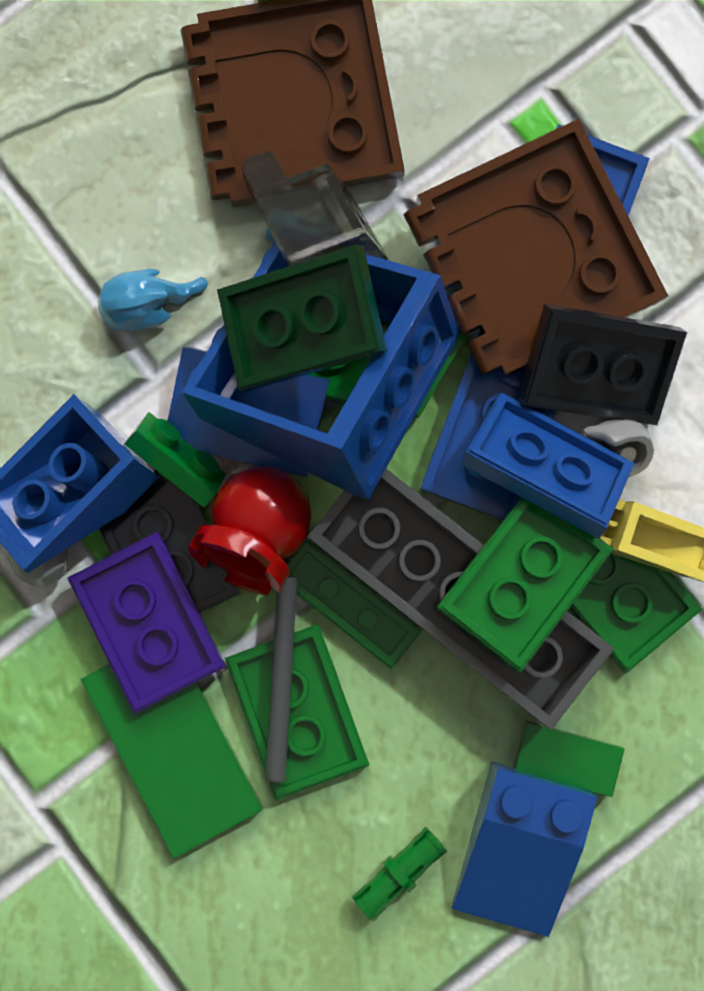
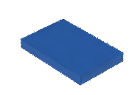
[167,346,330,477]
[460,392,634,539]

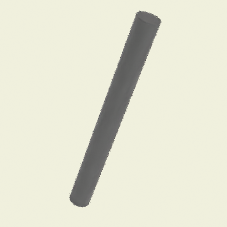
[265,578,297,782]

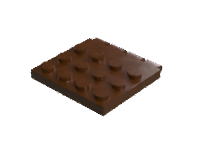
[180,0,405,207]
[403,118,668,377]

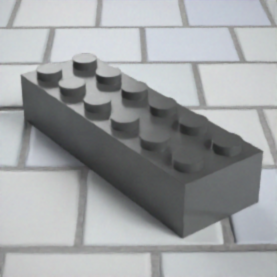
[307,468,615,730]

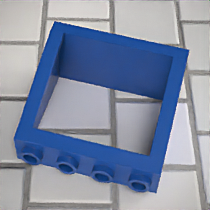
[182,230,460,500]

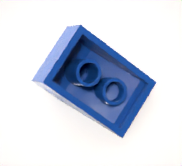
[0,394,159,573]
[451,761,597,937]

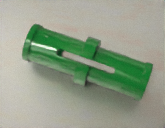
[352,826,448,921]

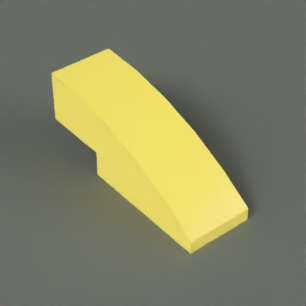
[600,499,704,583]

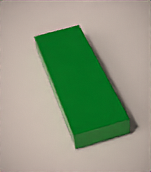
[286,539,422,670]

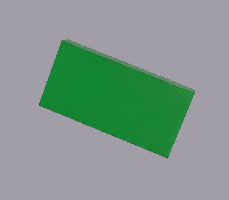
[513,721,625,797]

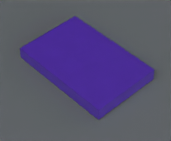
[67,532,227,714]

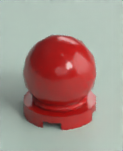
[188,466,311,596]

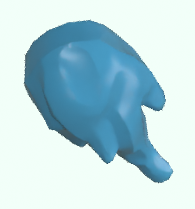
[98,269,208,332]

